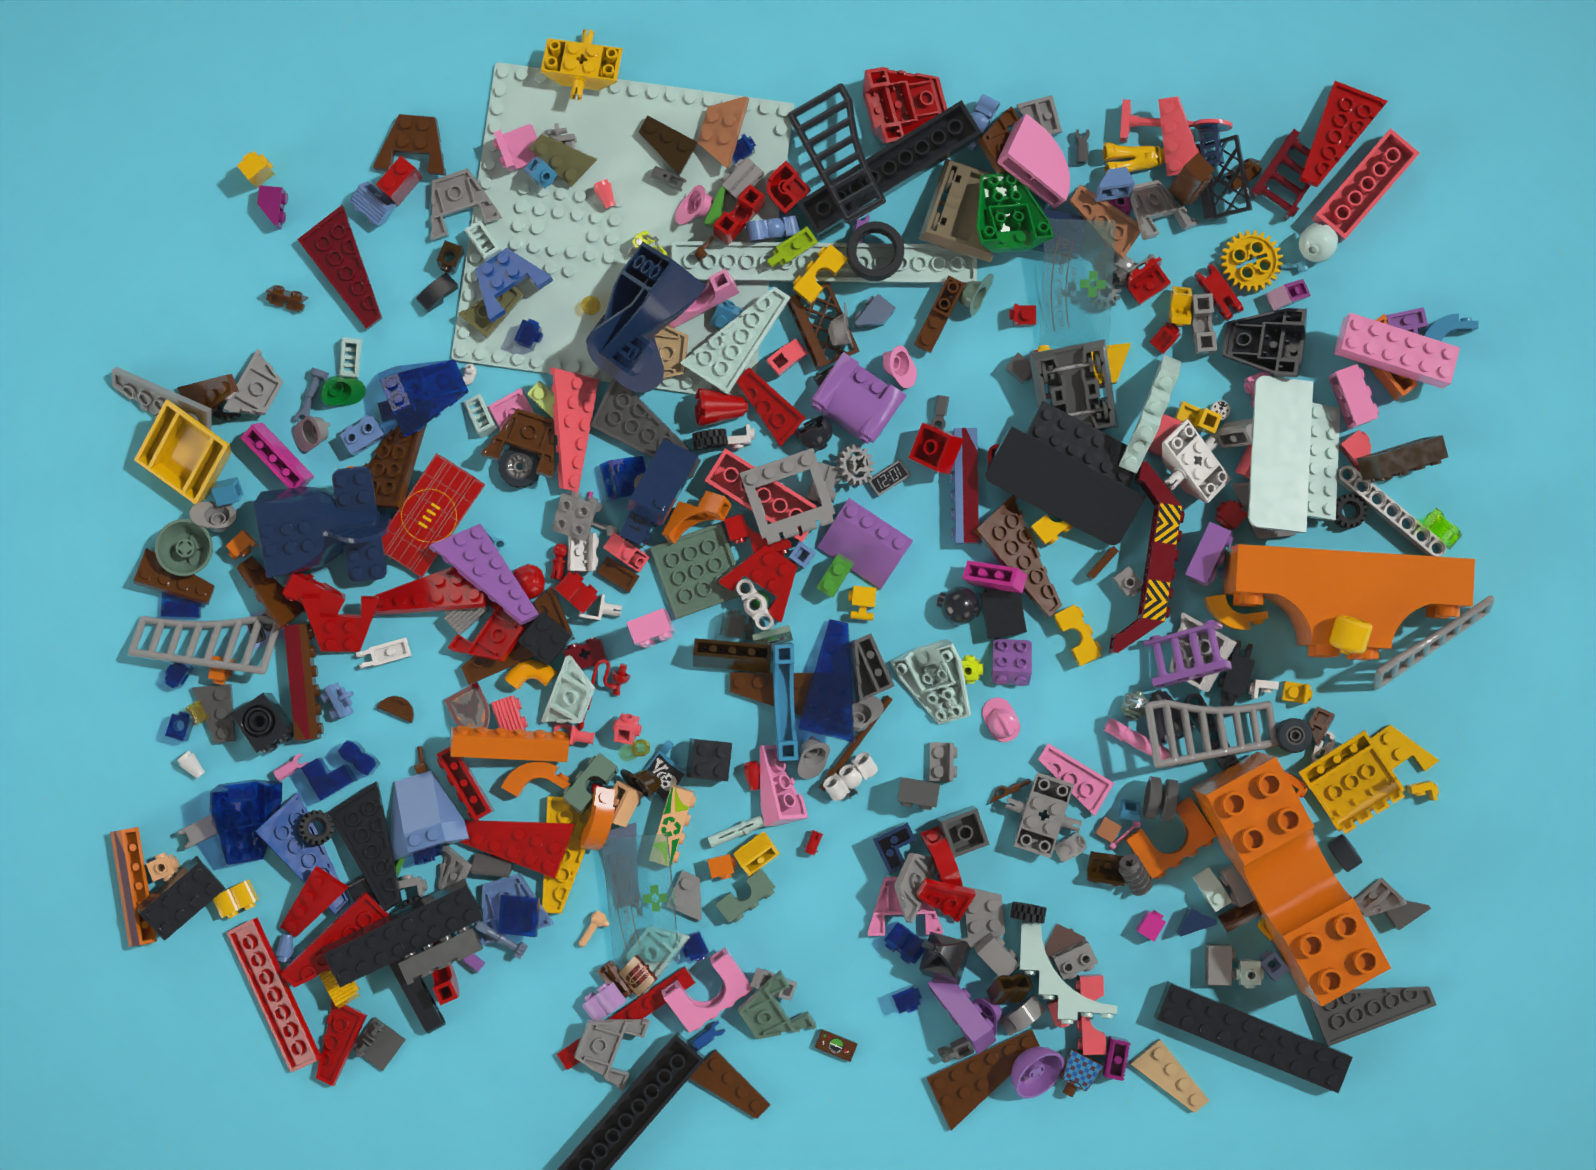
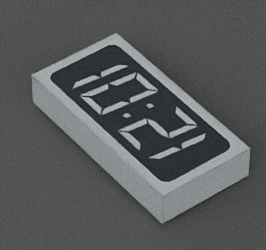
[868,460,910,497]

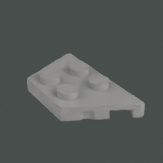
[222,349,283,415]
[894,853,936,923]

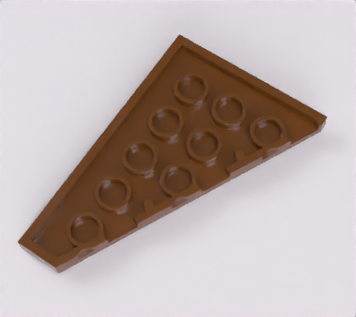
[364,400,433,509]

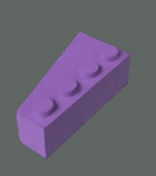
[928,978,996,1054]

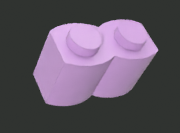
[581,982,627,1020]

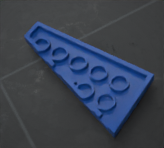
[255,792,350,915]

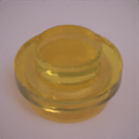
[581,296,601,315]

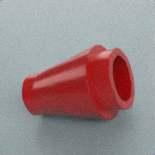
[742,761,760,790]

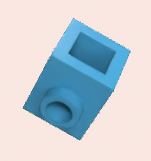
[523,155,558,188]
[211,477,244,506]

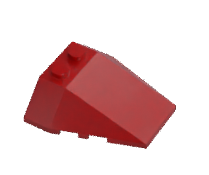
[863,67,947,144]

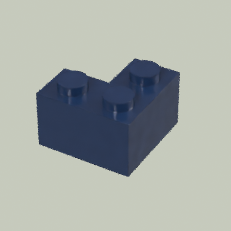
[872,822,916,874]

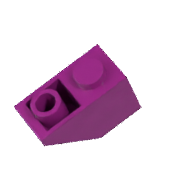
[257,185,288,229]

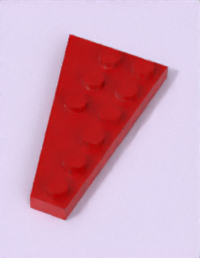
[1299,81,1388,187]
[374,566,487,615]
[460,820,576,878]
[280,891,390,988]

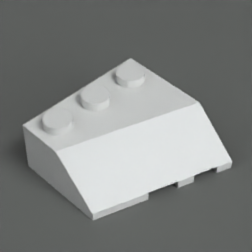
[1169,612,1237,692]

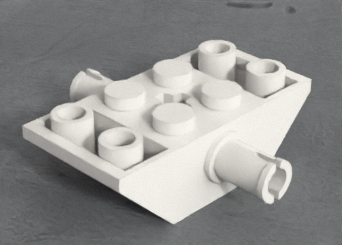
[1162,419,1231,503]

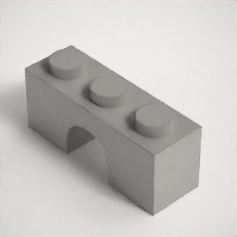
[1190,293,1217,355]

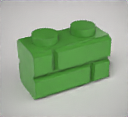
[817,553,854,598]

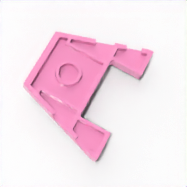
[868,876,943,936]

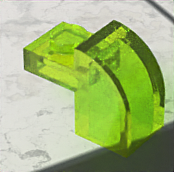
[1423,508,1462,550]

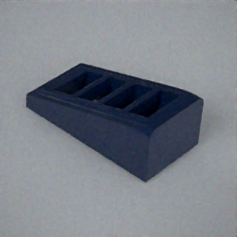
[1198,126,1225,167]

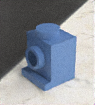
[789,542,816,569]
[1259,950,1290,982]

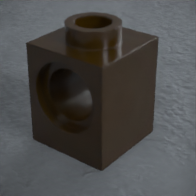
[436,240,464,273]

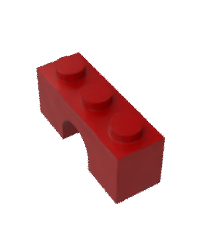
[713,184,765,245]

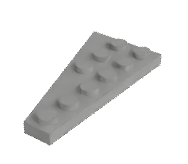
[112,367,211,430]

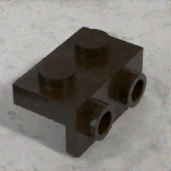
[1086,851,1126,886]

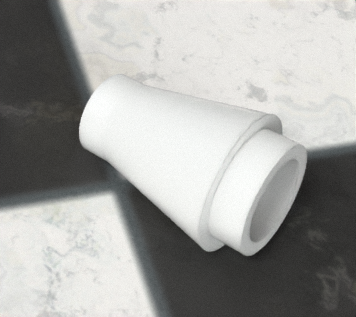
[177,750,205,779]

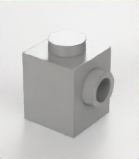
[1112,566,1143,597]

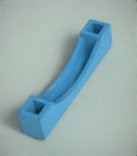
[772,642,798,761]

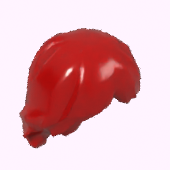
[513,564,545,599]

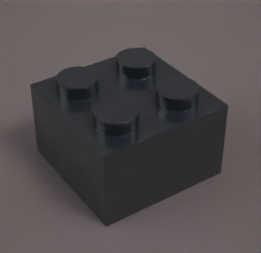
[518,611,574,666]
[686,738,732,781]

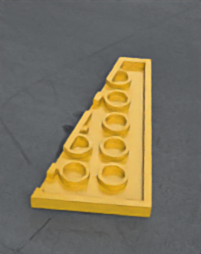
[542,796,592,913]

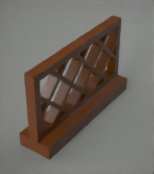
[787,282,860,370]

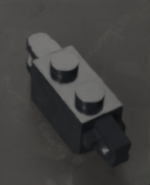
[1218,640,1255,707]

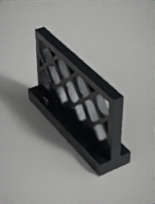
[1196,135,1252,222]

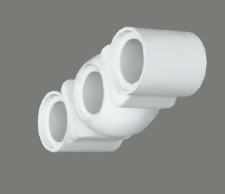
[736,579,774,631]
[823,752,878,801]

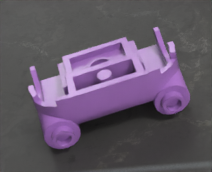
[810,352,907,444]

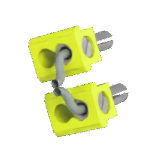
[626,230,667,257]

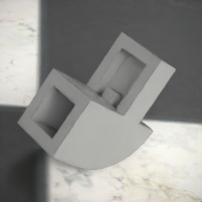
[750,967,797,1001]
[998,995,1046,1036]

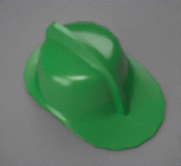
[321,376,366,406]

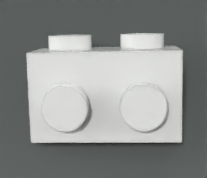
[567,532,599,572]

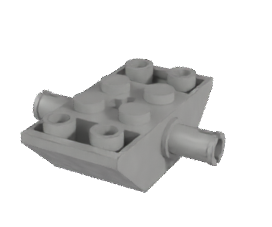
[1004,772,1082,858]

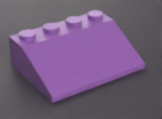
[817,498,913,590]

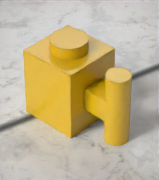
[848,586,876,621]

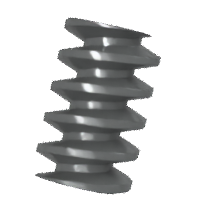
[1119,854,1153,896]

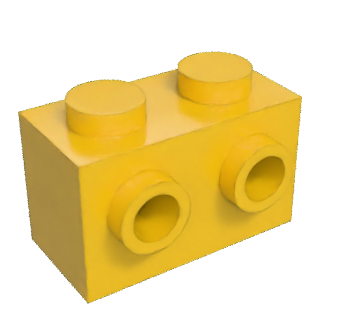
[237,151,275,188]

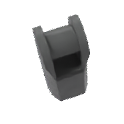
[650,166,687,192]

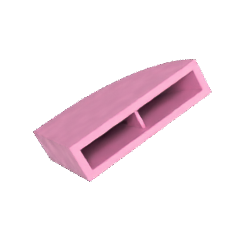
[997,113,1070,209]

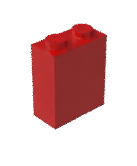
[376,155,423,206]

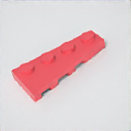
[1158,96,1199,176]

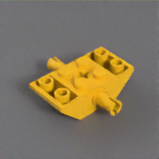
[541,29,623,100]

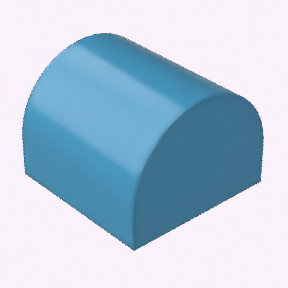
[1118,799,1140,822]

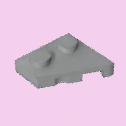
[1016,95,1062,136]
[438,845,473,890]

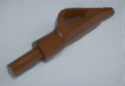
[990,779,1031,804]

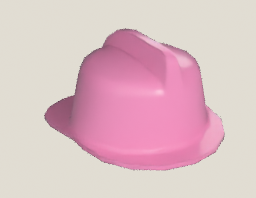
[675,185,714,225]
[882,345,917,388]
[982,698,1020,742]

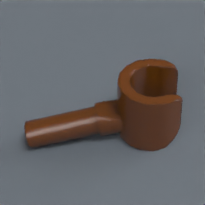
[695,235,715,261]
[414,746,428,774]

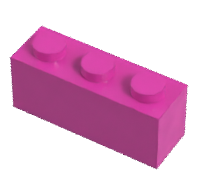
[962,560,1027,593]

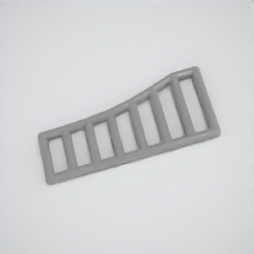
[1373,595,1495,690]
[128,615,279,675]
[1145,699,1278,768]

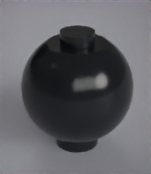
[937,587,981,625]

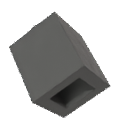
[1005,353,1032,384]

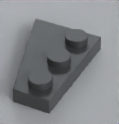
[192,684,236,743]

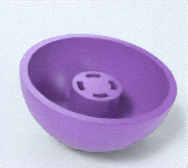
[1011,1046,1064,1099]

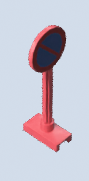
[1120,100,1233,142]

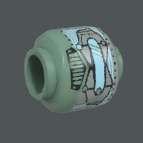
[1121,690,1148,721]

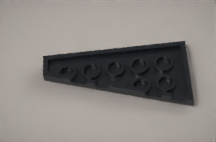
[328,782,402,911]

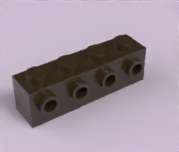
[693,638,772,673]

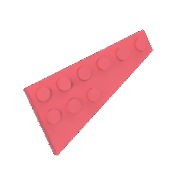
[550,367,599,492]

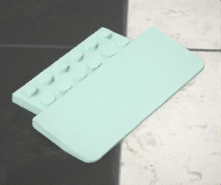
[1248,376,1340,533]

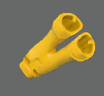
[1103,142,1165,175]

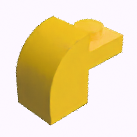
[1168,286,1193,326]
[1174,401,1222,434]

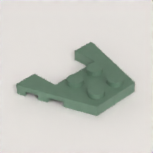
[738,970,817,1039]

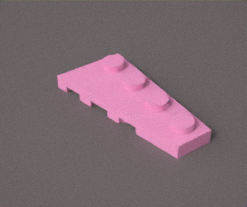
[1038,743,1114,816]

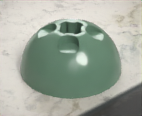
[155,519,213,576]

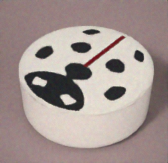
[1210,401,1230,420]

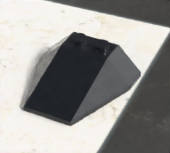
[1222,308,1307,378]

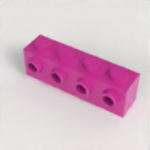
[240,422,315,488]

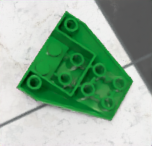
[976,173,1054,253]

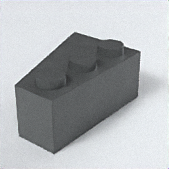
[850,633,895,703]

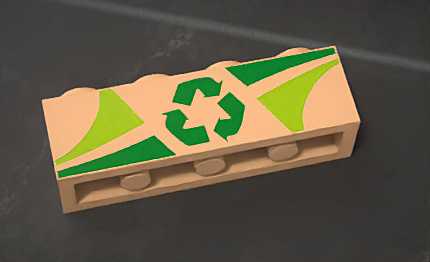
[649,785,697,867]

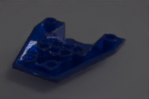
[209,779,282,865]

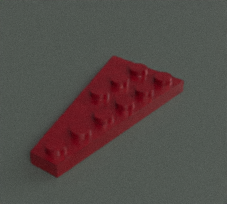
[297,205,383,330]

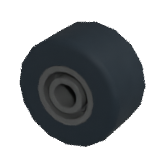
[1276,718,1313,753]
[1327,834,1362,872]

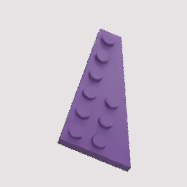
[429,524,539,625]

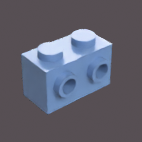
[340,415,386,456]

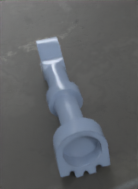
[295,367,329,421]
[473,921,528,959]

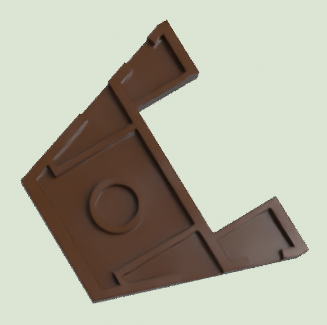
[978,107,1019,174]
[373,114,446,176]
[481,408,554,479]

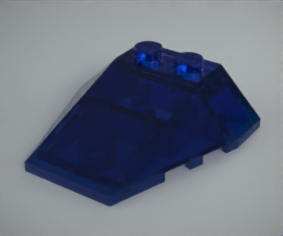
[378,359,469,437]

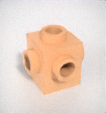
[146,852,180,882]

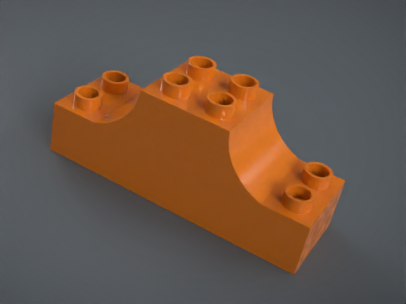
[1223,544,1475,660]

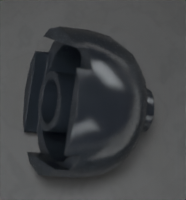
[794,415,832,451]

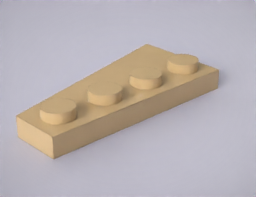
[1130,1039,1209,1113]

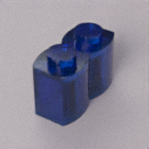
[338,740,380,775]
[884,921,925,964]

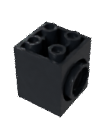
[231,693,294,754]

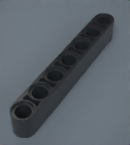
[1184,693,1239,771]

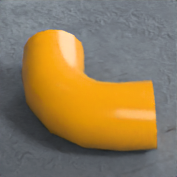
[504,660,557,690]

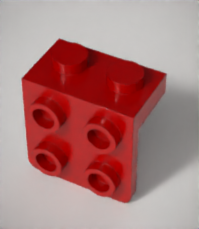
[1126,257,1171,306]

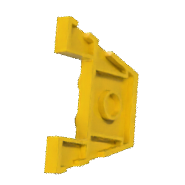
[1371,725,1439,771]

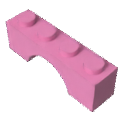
[669,268,740,328]

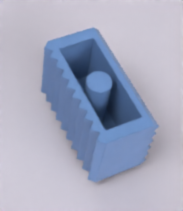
[349,181,396,226]

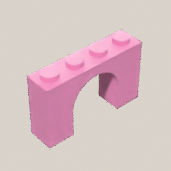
[661,947,753,1033]

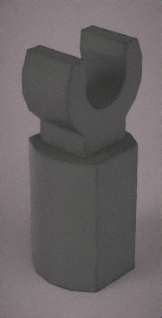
[1075,129,1090,164]
[931,395,949,429]

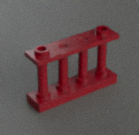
[1249,129,1311,220]

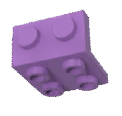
[991,639,1032,686]

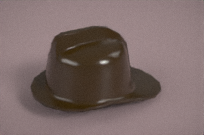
[620,769,662,802]

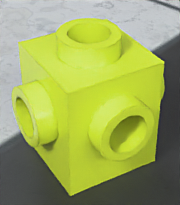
[960,655,983,683]

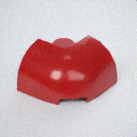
[766,161,811,215]

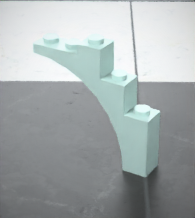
[1119,355,1181,473]
[1020,923,1117,1024]

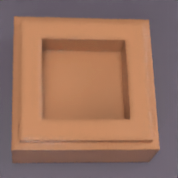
[1095,817,1122,843]

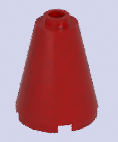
[695,388,748,426]

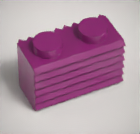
[1103,1036,1131,1081]

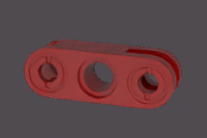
[1194,264,1244,321]

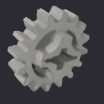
[835,444,875,487]

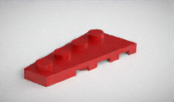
[280,866,349,937]
[316,1000,367,1086]

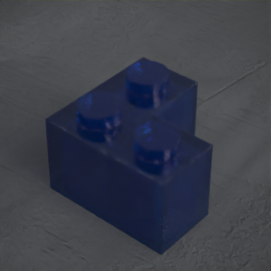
[301,758,358,801]

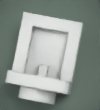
[728,424,755,449]

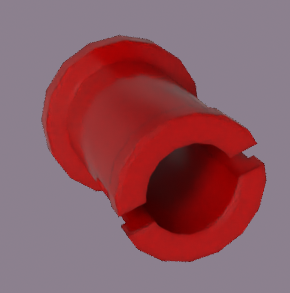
[804,830,823,856]

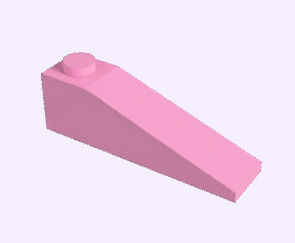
[760,745,808,826]

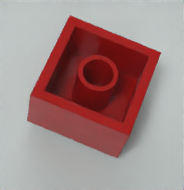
[908,422,964,474]

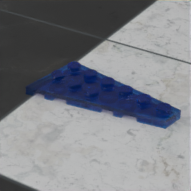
[798,619,855,743]

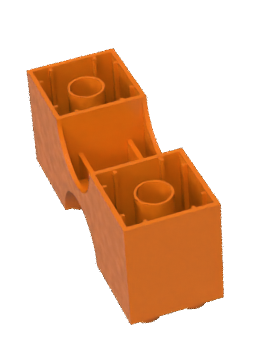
[1190,752,1391,1007]

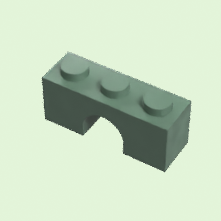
[563,753,619,815]
[715,868,776,923]

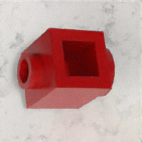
[1215,500,1248,530]

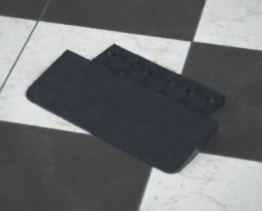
[986,401,1146,545]

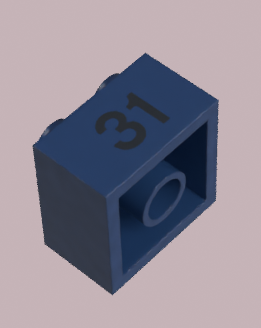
[620,511,658,547]

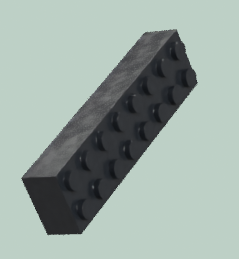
[323,879,483,988]

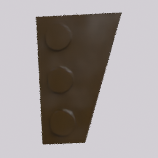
[638,115,698,176]

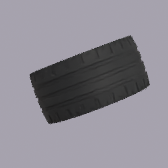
[846,221,904,281]

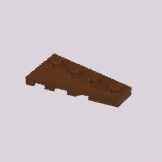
[690,1049,771,1119]

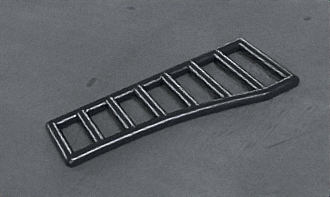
[787,83,886,224]

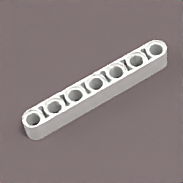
[1337,465,1446,557]

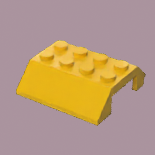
[1299,730,1405,834]

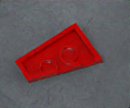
[916,878,976,922]

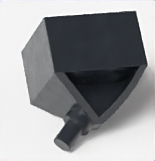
[919,932,971,985]

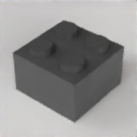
[897,777,940,810]
[937,806,990,858]

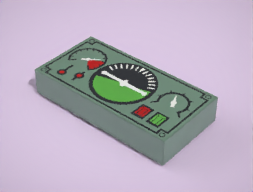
[752,625,793,645]

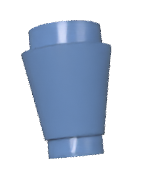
[275,934,294,963]

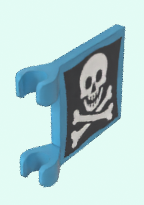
[645,740,687,804]

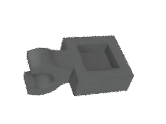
[937,1037,974,1063]

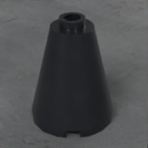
[1149,689,1196,745]

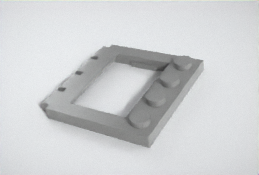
[740,448,835,545]

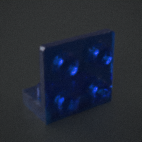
[600,456,646,502]

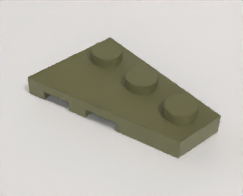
[529,133,597,187]
[458,286,525,339]

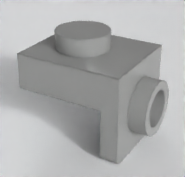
[1054,832,1087,863]
[399,874,428,897]

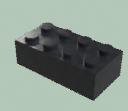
[136,856,226,941]

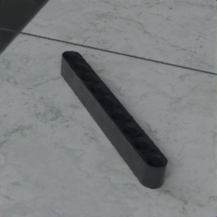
[346,874,446,1034]

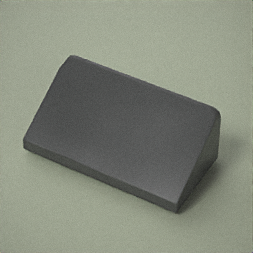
[471,853,513,878]

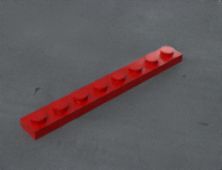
[557,966,696,1070]

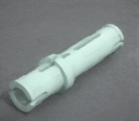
[708,815,765,848]

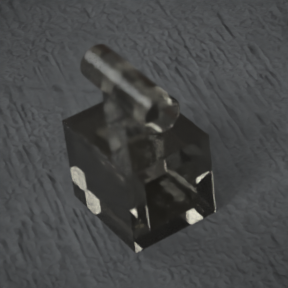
[719,609,756,641]

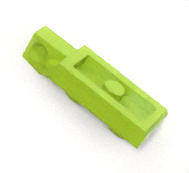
[767,227,818,268]

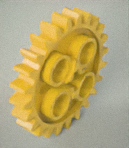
[1220,230,1283,292]

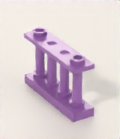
[1144,620,1232,688]

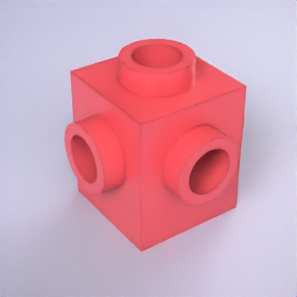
[613,713,642,745]

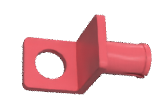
[553,723,595,745]

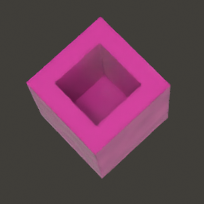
[1135,910,1166,941]

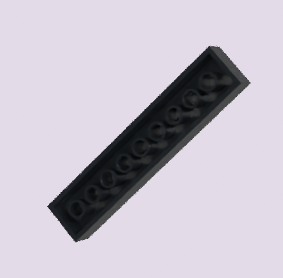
[798,100,982,238]
[1154,981,1353,1094]
[557,1032,706,1170]

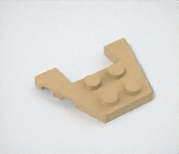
[655,326,689,378]

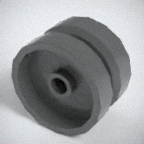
[1143,776,1178,822]

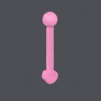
[1109,821,1141,850]

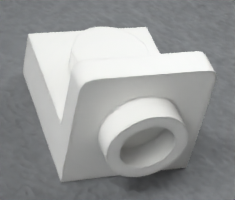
[1248,679,1279,699]

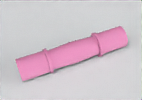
[1103,717,1179,768]

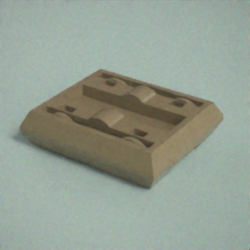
[918,159,994,263]

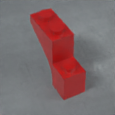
[724,514,792,555]

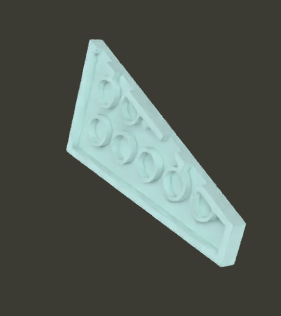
[680,287,791,394]

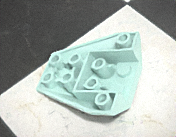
[891,639,971,724]

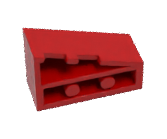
[282,572,345,614]

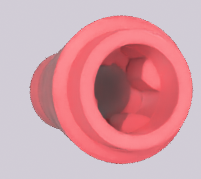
[593,179,616,209]

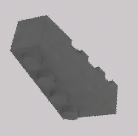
[398,926,483,985]

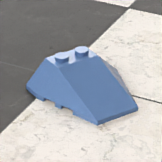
[390,771,469,861]

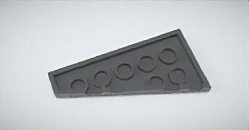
[590,378,701,478]
[1308,986,1436,1047]

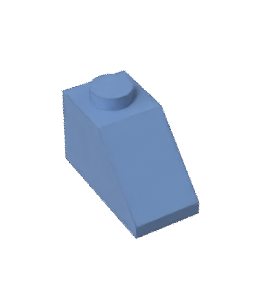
[1095,167,1135,202]

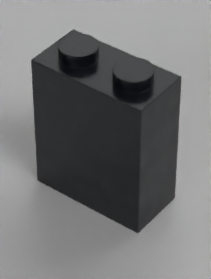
[980,588,1027,639]

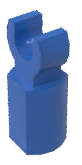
[691,1020,725,1050]

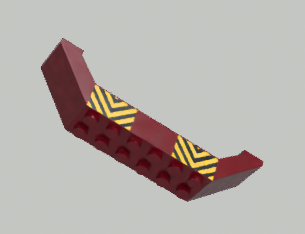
[1108,461,1185,654]

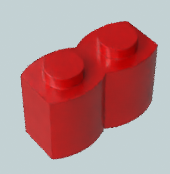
[554,571,599,614]

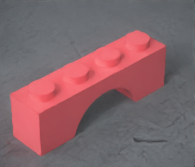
[1075,974,1106,1055]

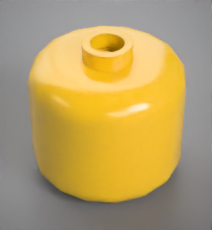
[1330,615,1372,655]

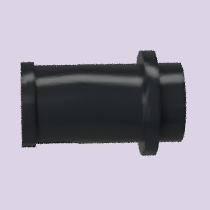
[813,365,833,387]

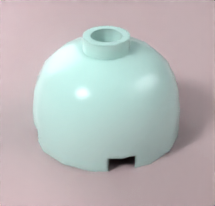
[1298,223,1338,263]

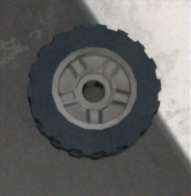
[498,446,540,488]

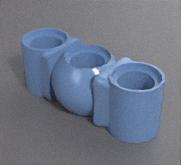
[965,94,1000,152]
[746,216,800,242]

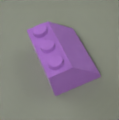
[1185,522,1234,586]

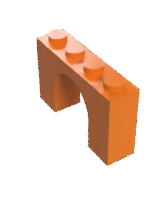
[1124,797,1217,879]

